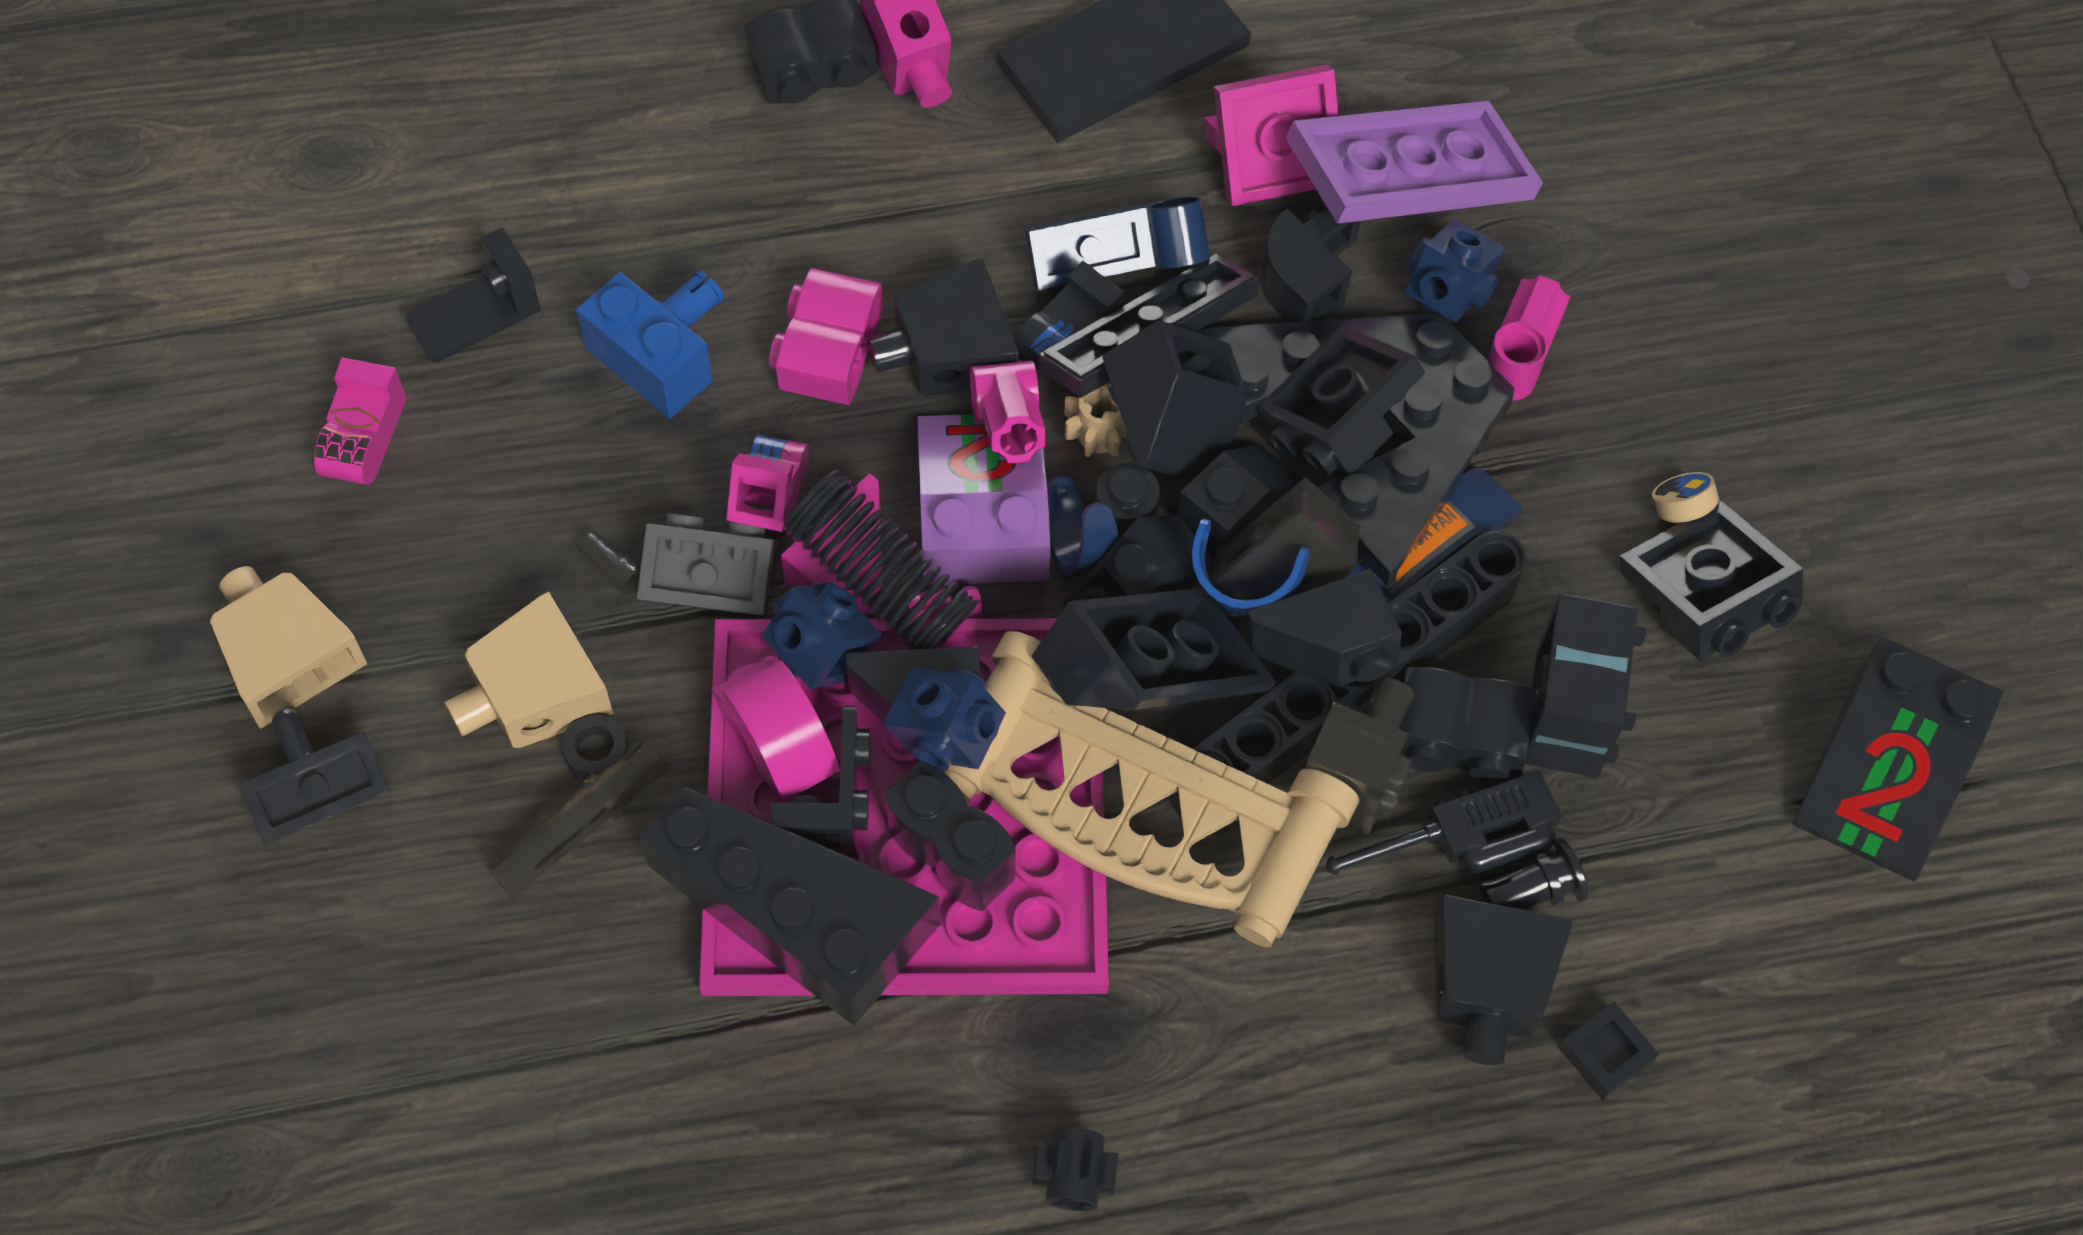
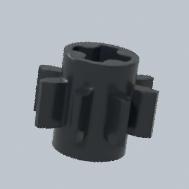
[1032,1128,1119,1211]

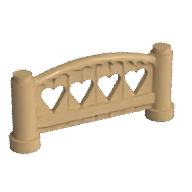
[941,631,1359,947]

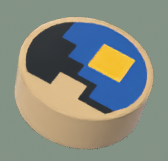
[1652,472,1719,523]

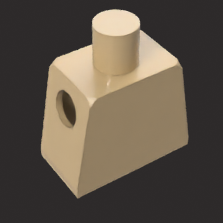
[210,566,367,729]
[444,592,613,748]

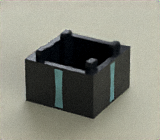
[1525,593,1646,778]

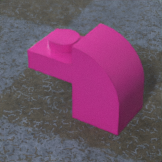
[711,659,841,802]

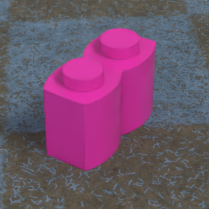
[769,268,883,405]

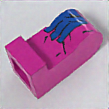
[726,434,809,532]

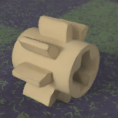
[1064,383,1127,457]

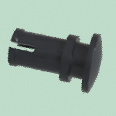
[1480,838,1589,910]

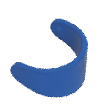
[1192,518,1310,616]

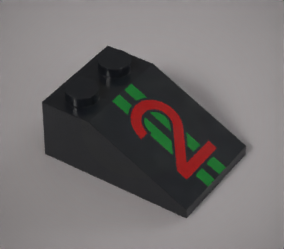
[1792,636,2004,882]

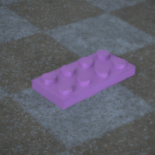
[1286,101,1543,224]

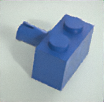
[576,270,724,420]

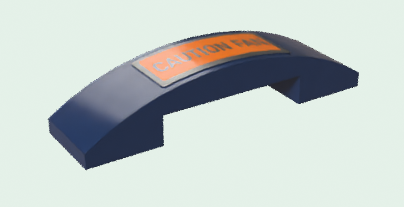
[1322,466,1523,604]

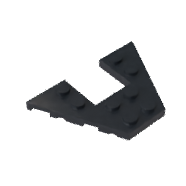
[1196,313,1515,588]

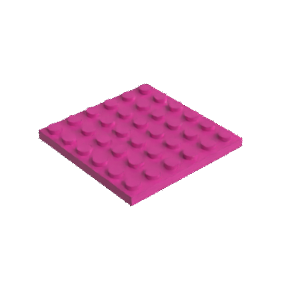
[699,618,1109,996]

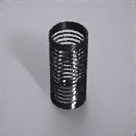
[782,470,977,650]

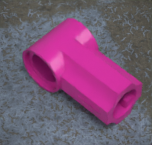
[1487,275,1570,401]
[970,361,1045,463]

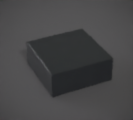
[1558,1001,1659,1101]

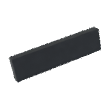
[1039,253,1259,398]

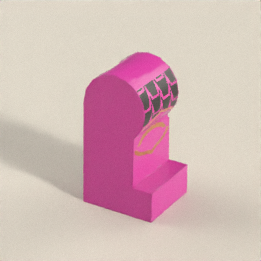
[314,358,407,485]

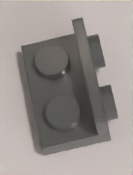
[637,513,780,615]

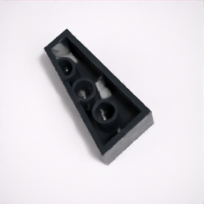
[639,787,940,1026]

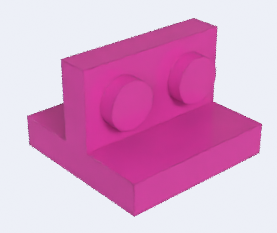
[1204,64,1338,206]

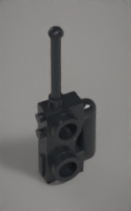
[1326,770,1562,875]

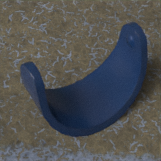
[1047,475,1119,575]

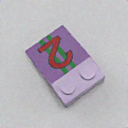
[918,414,1051,585]

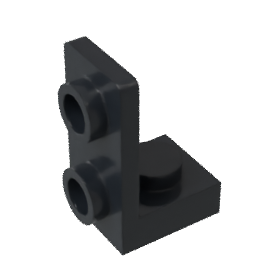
[406,227,541,363]
[770,706,871,853]

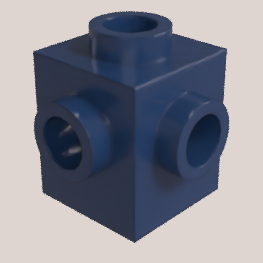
[1405,219,1506,322]
[761,581,882,689]
[883,668,1006,770]

